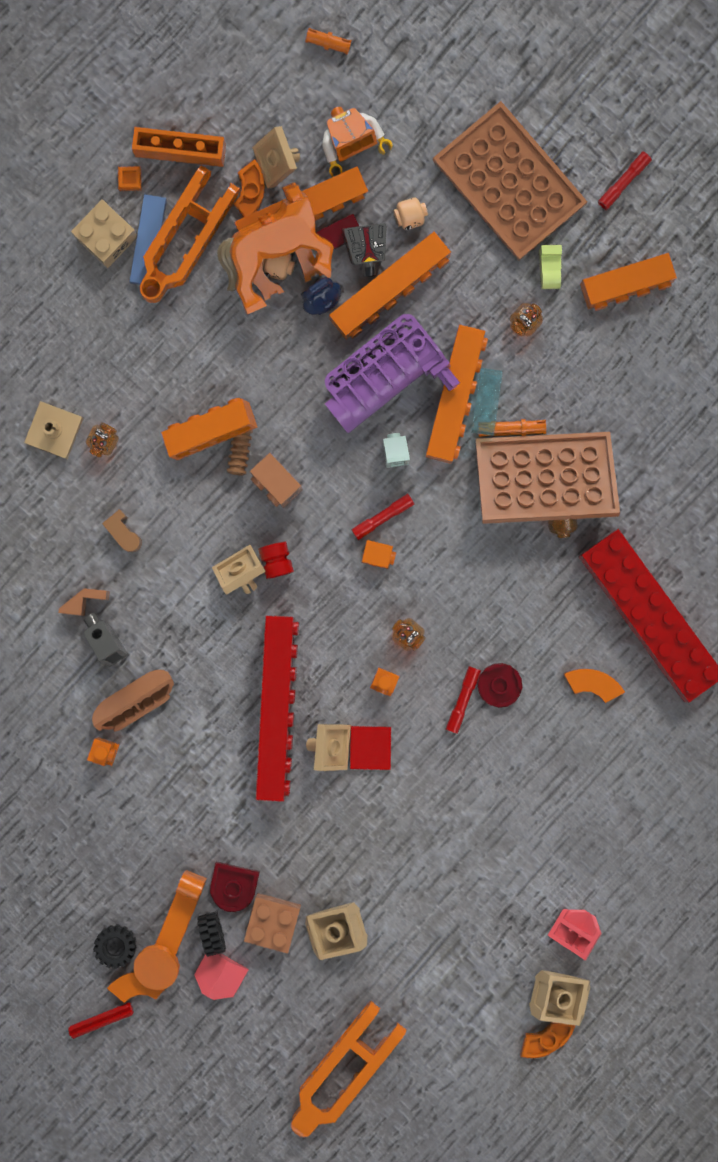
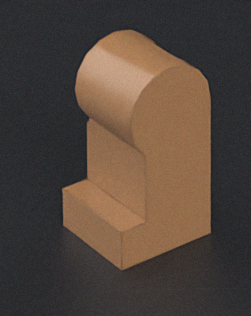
[102,509,142,553]

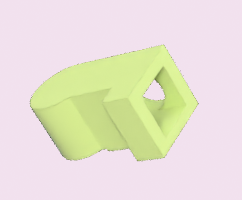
[539,245,562,289]

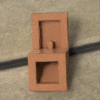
[58,588,110,616]

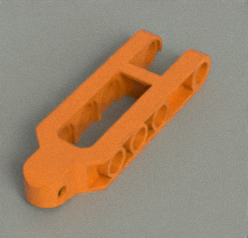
[140,165,240,303]
[291,1001,407,1137]

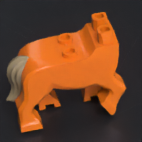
[217,182,334,315]

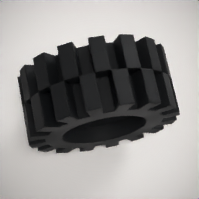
[197,912,226,957]
[93,924,137,969]

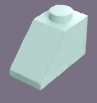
[383,433,410,468]

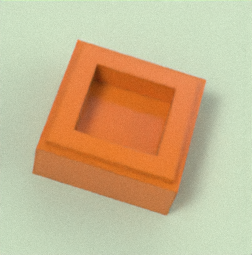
[118,166,142,191]

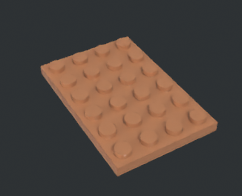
[433,101,588,261]
[475,432,620,524]

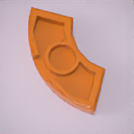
[233,159,265,217]
[563,669,625,703]
[107,972,165,1003]
[520,1022,575,1058]

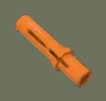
[478,419,546,437]

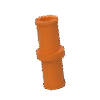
[305,28,352,55]

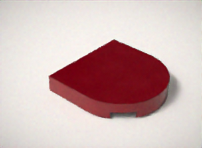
[210,861,260,912]

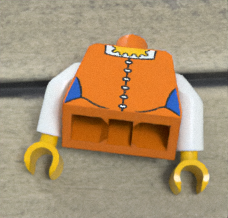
[322,107,393,177]

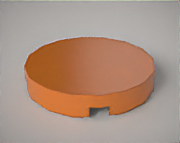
[133,945,180,990]

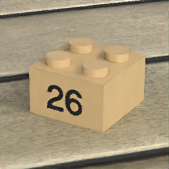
[71,200,137,268]

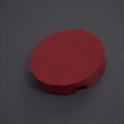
[477,663,523,708]

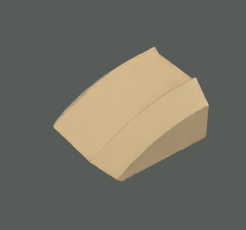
[305,902,368,960]
[529,970,590,1026]

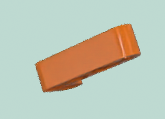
[155,870,207,955]

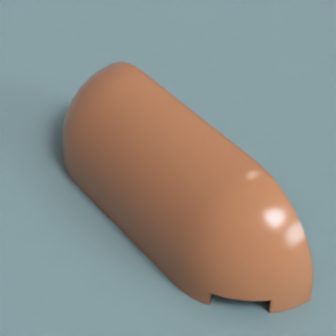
[92,670,174,731]

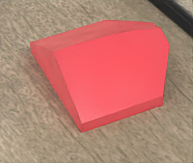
[547,909,602,960]
[194,953,249,1000]

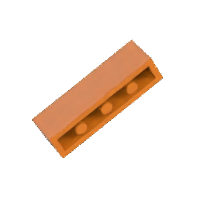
[132,127,226,167]
[580,253,677,311]
[161,398,258,460]

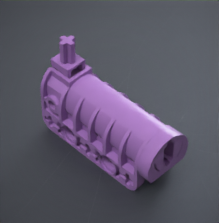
[325,314,460,434]

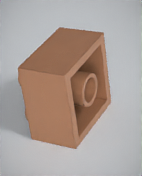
[250,453,303,508]
[244,893,301,954]

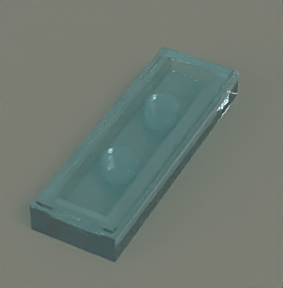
[471,368,503,436]

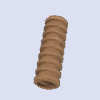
[227,416,255,476]

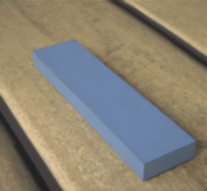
[130,194,167,285]

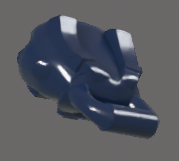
[301,277,341,315]

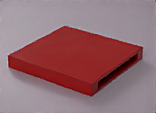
[350,726,391,770]

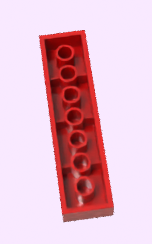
[578,529,718,703]
[256,616,299,802]

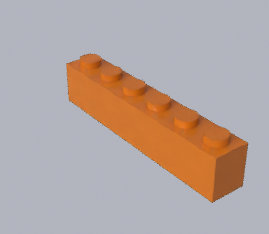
[234,166,368,231]
[329,231,451,340]
[426,324,488,464]

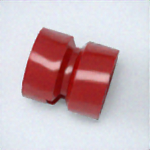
[258,541,294,579]

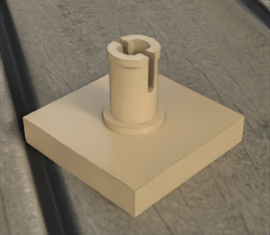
[252,126,300,189]
[24,401,83,460]
[212,545,265,595]
[306,724,351,771]

